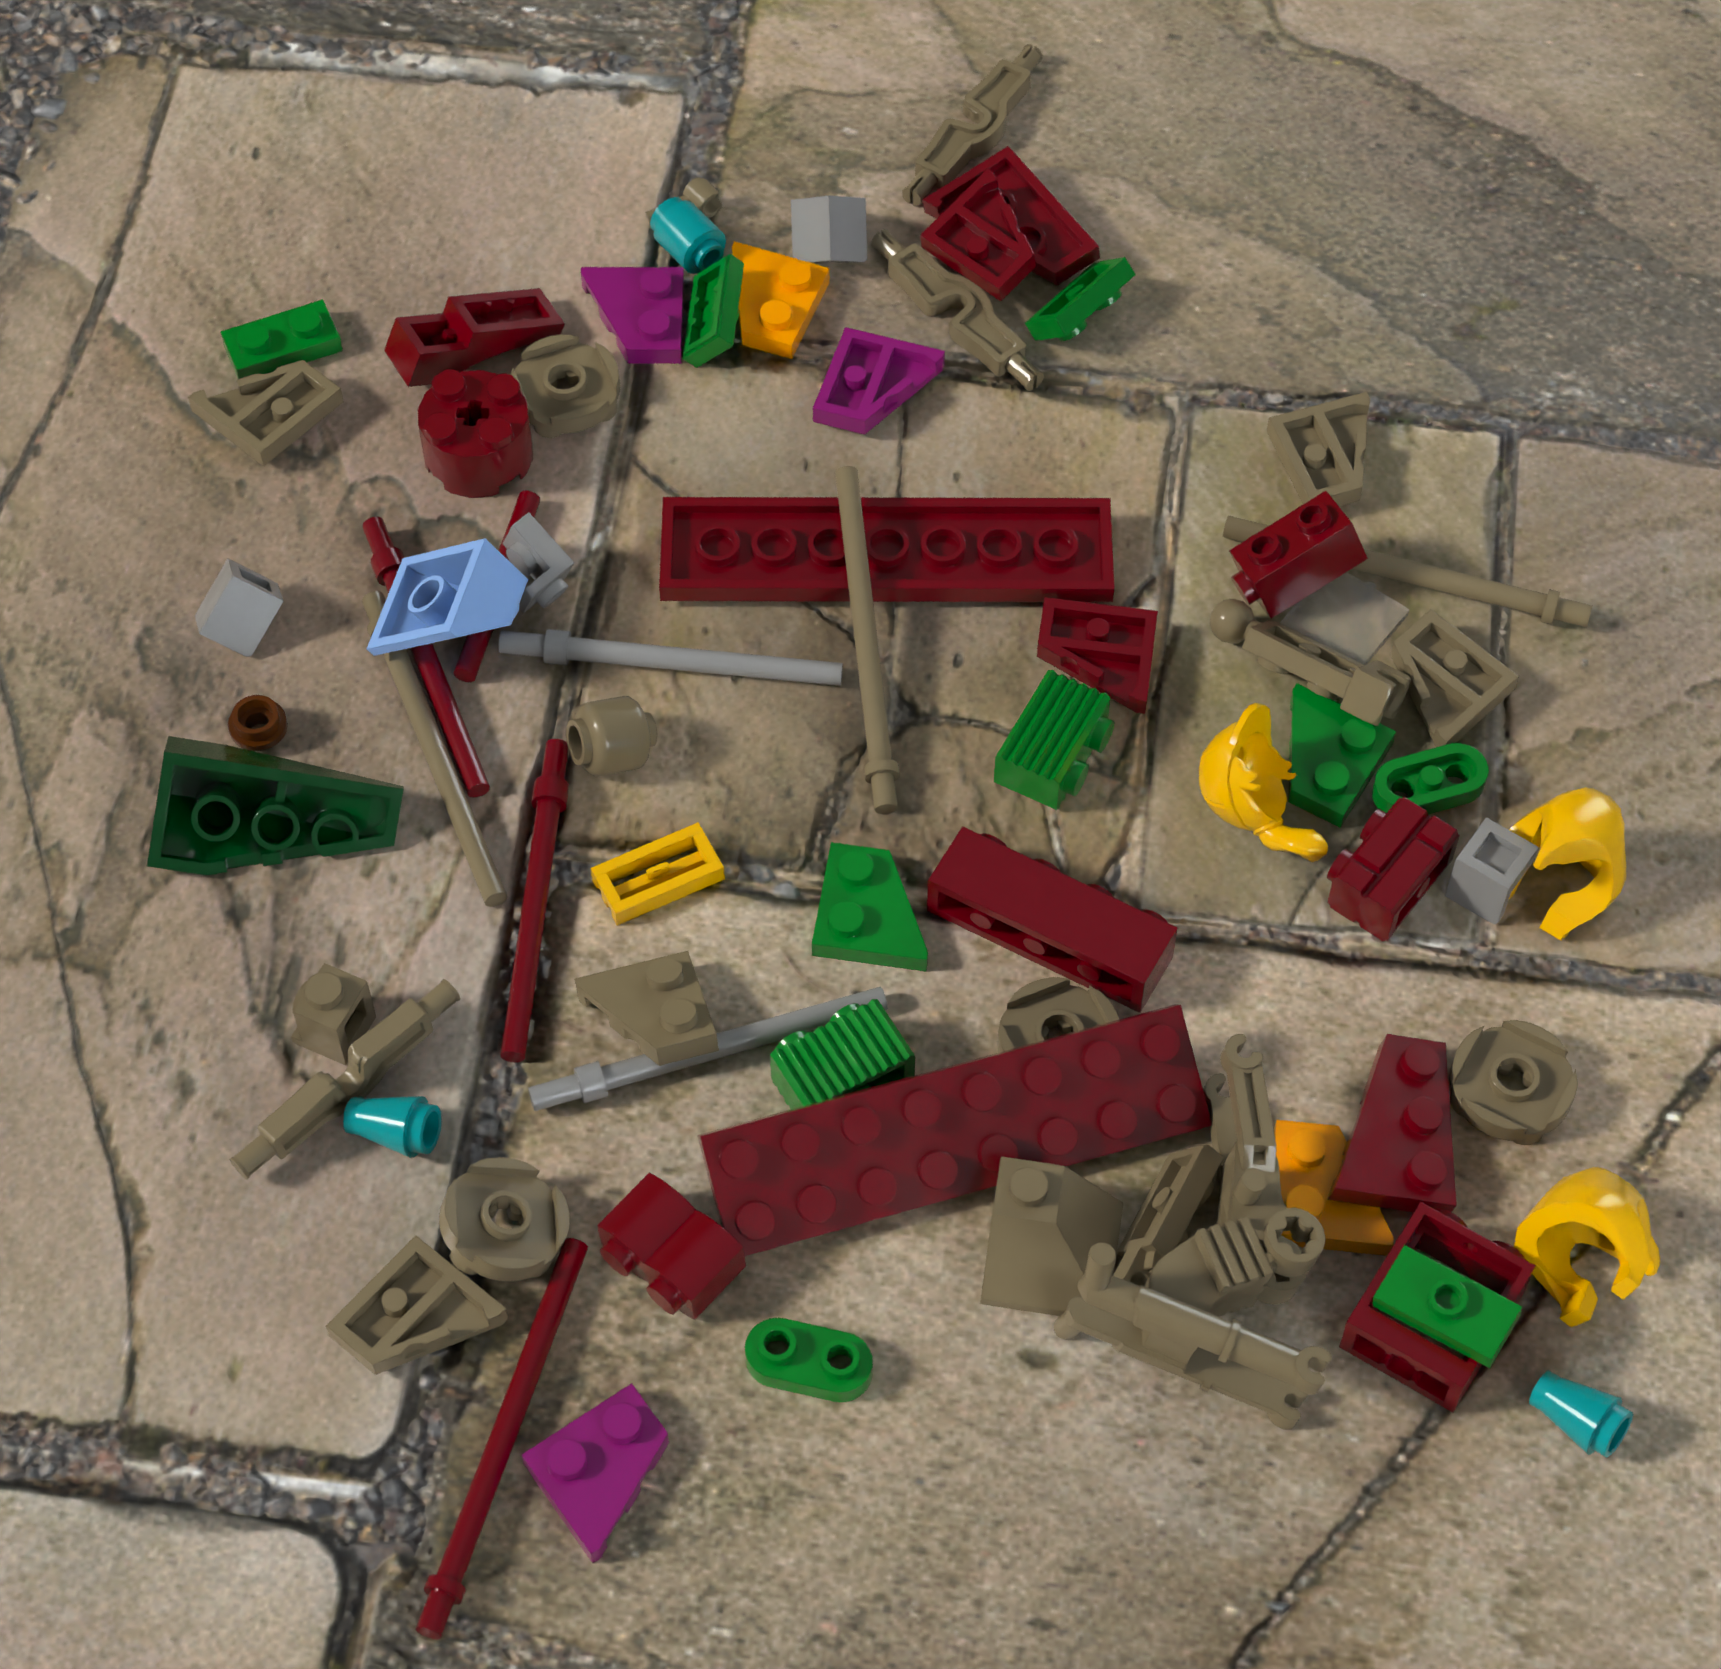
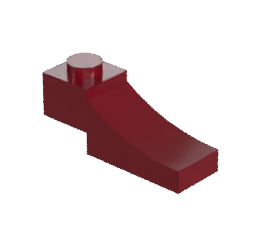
[384,288,565,387]

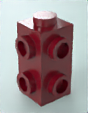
[1229,491,1368,619]

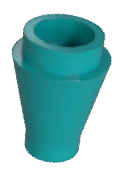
[343,1096,442,1158]
[1529,1370,1633,1458]

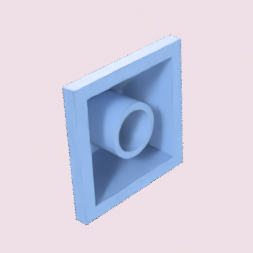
[367,538,528,656]

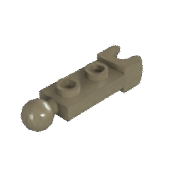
[1210,599,1411,726]

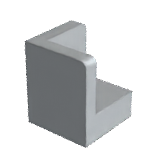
[791,196,867,263]
[195,558,283,657]
[1445,817,1539,924]

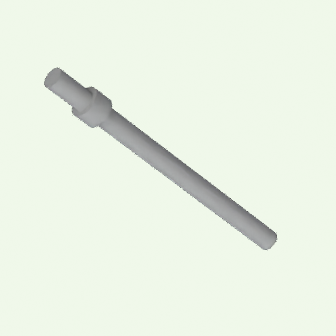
[499,629,843,686]
[528,987,888,1111]

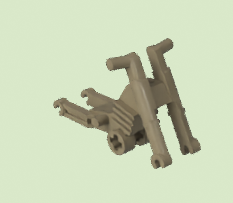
[1054,1034,1332,1430]

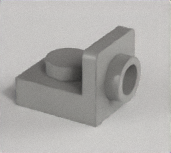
[503,512,574,613]

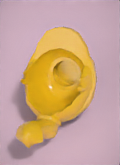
[1199,703,1328,862]

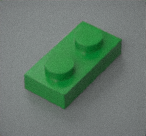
[1025,257,1136,341]
[220,299,343,379]

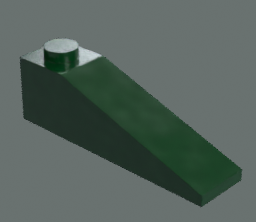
[147,736,404,875]

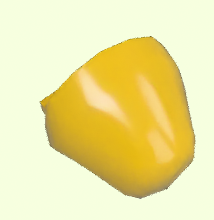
[1509,787,1626,940]
[1514,1167,1660,1327]

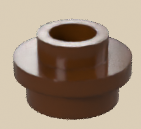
[228,695,288,751]

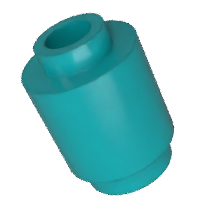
[650,197,726,274]

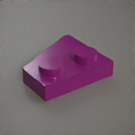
[581,267,684,364]
[813,327,945,435]
[522,1383,669,1563]

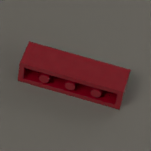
[927,826,1178,1013]

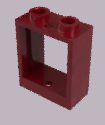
[1339,1202,1535,1413]

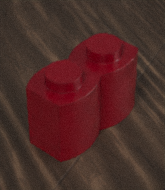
[597,1172,746,1320]

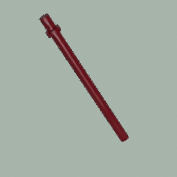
[416,1238,588,1639]

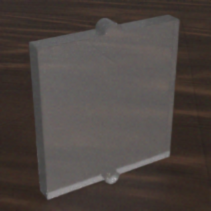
[1280,572,1410,665]

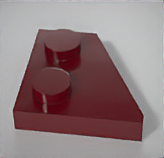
[920,169,1036,301]
[1037,597,1158,714]

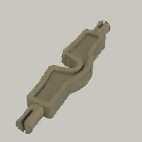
[902,44,1043,206]
[871,229,1044,391]
[229,979,461,1180]

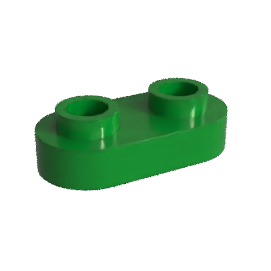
[1372,743,1489,815]
[745,1318,873,1402]

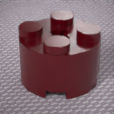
[418,369,533,498]

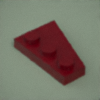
[922,146,1100,286]
[1327,1034,1457,1212]

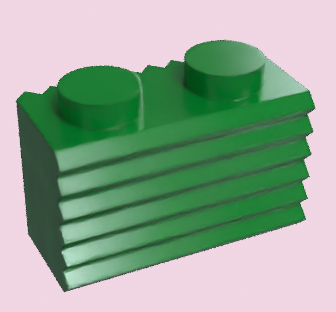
[994,670,1115,810]
[770,999,915,1109]

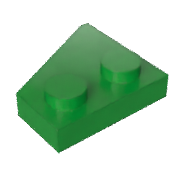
[1288,683,1396,828]
[812,842,928,972]

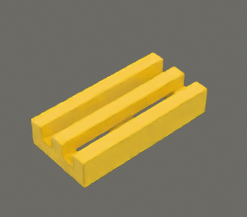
[591,822,725,926]

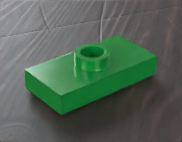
[683,254,744,368]
[1372,1245,1522,1368]

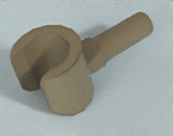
[645,177,722,223]

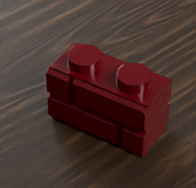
[1327,797,1460,941]

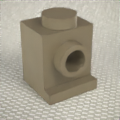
[291,963,376,1065]

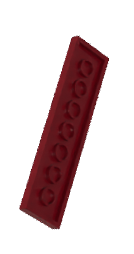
[659,497,1115,602]
[697,1004,1212,1256]

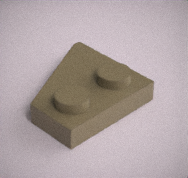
[188,360,343,467]
[1267,392,1370,506]
[1390,609,1519,747]
[575,951,719,1066]
[326,1235,508,1375]

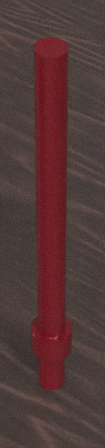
[362,517,490,798]
[500,739,569,1063]

